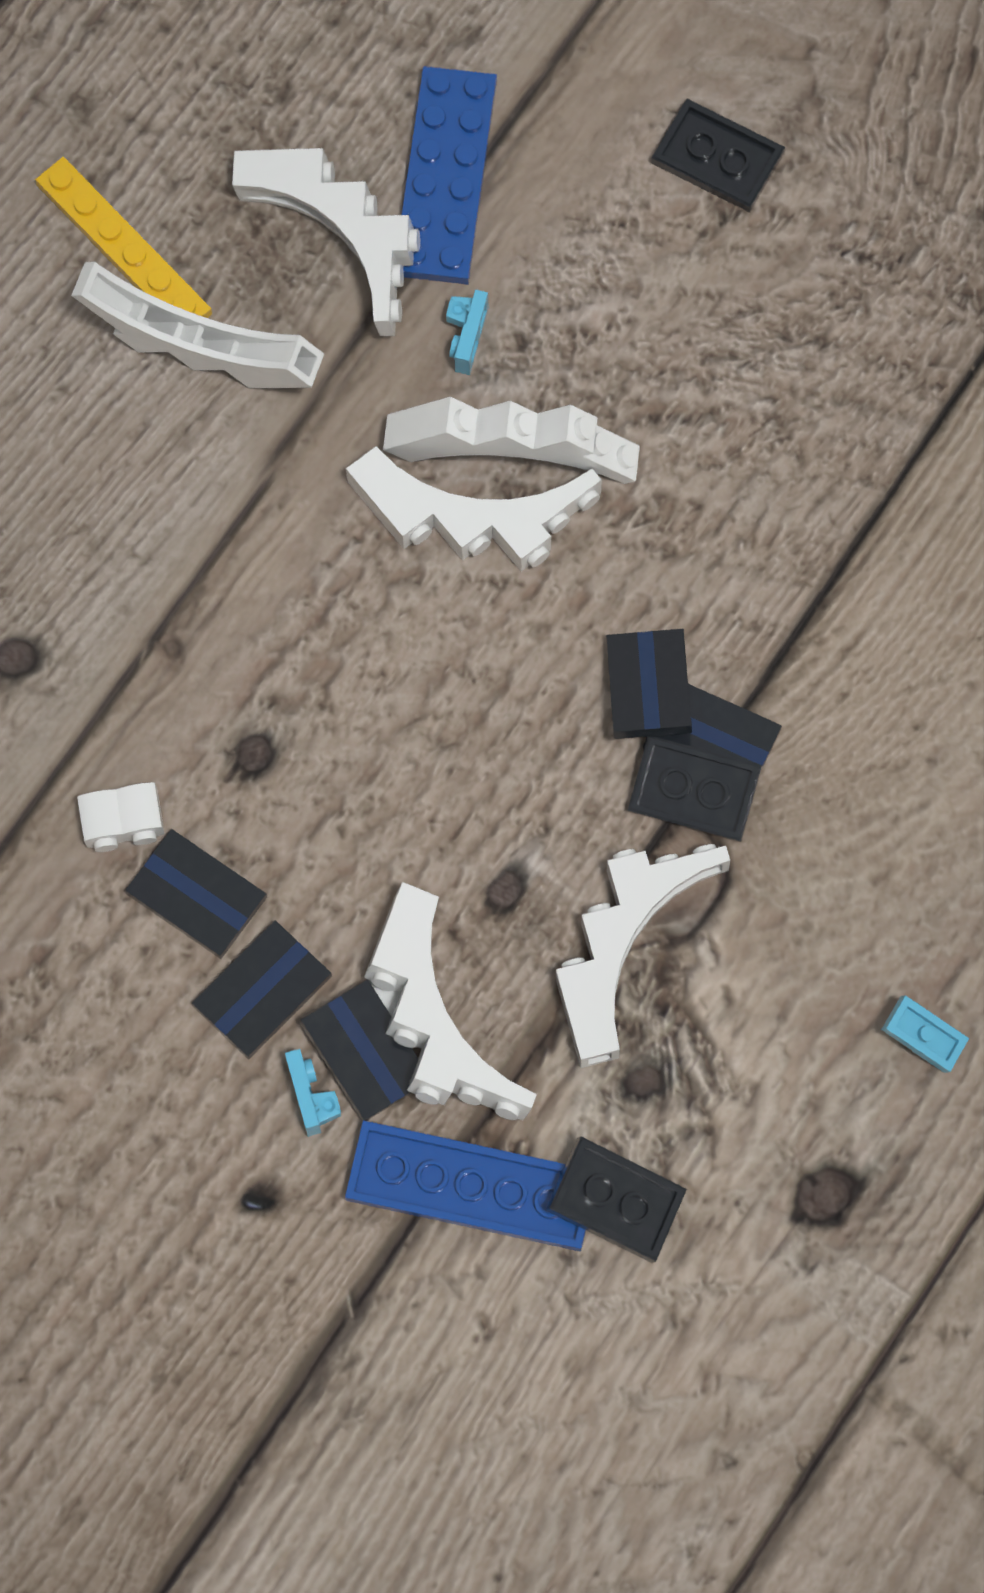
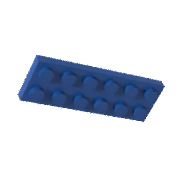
[402,66,497,285]
[345,1120,586,1252]

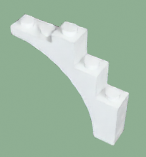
[232,148,420,336]
[71,262,324,388]
[383,397,640,484]
[346,446,602,572]
[556,844,730,1068]
[364,882,537,1121]

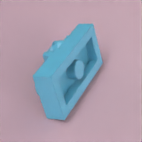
[446,289,489,375]
[881,995,969,1073]
[285,1049,341,1137]

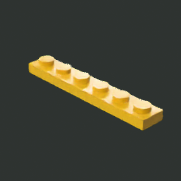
[35,156,212,318]

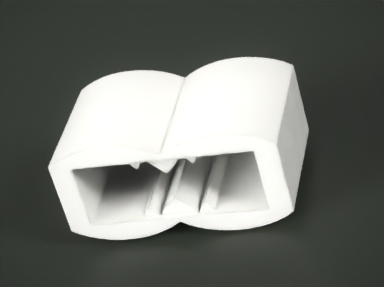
[77,782,165,852]

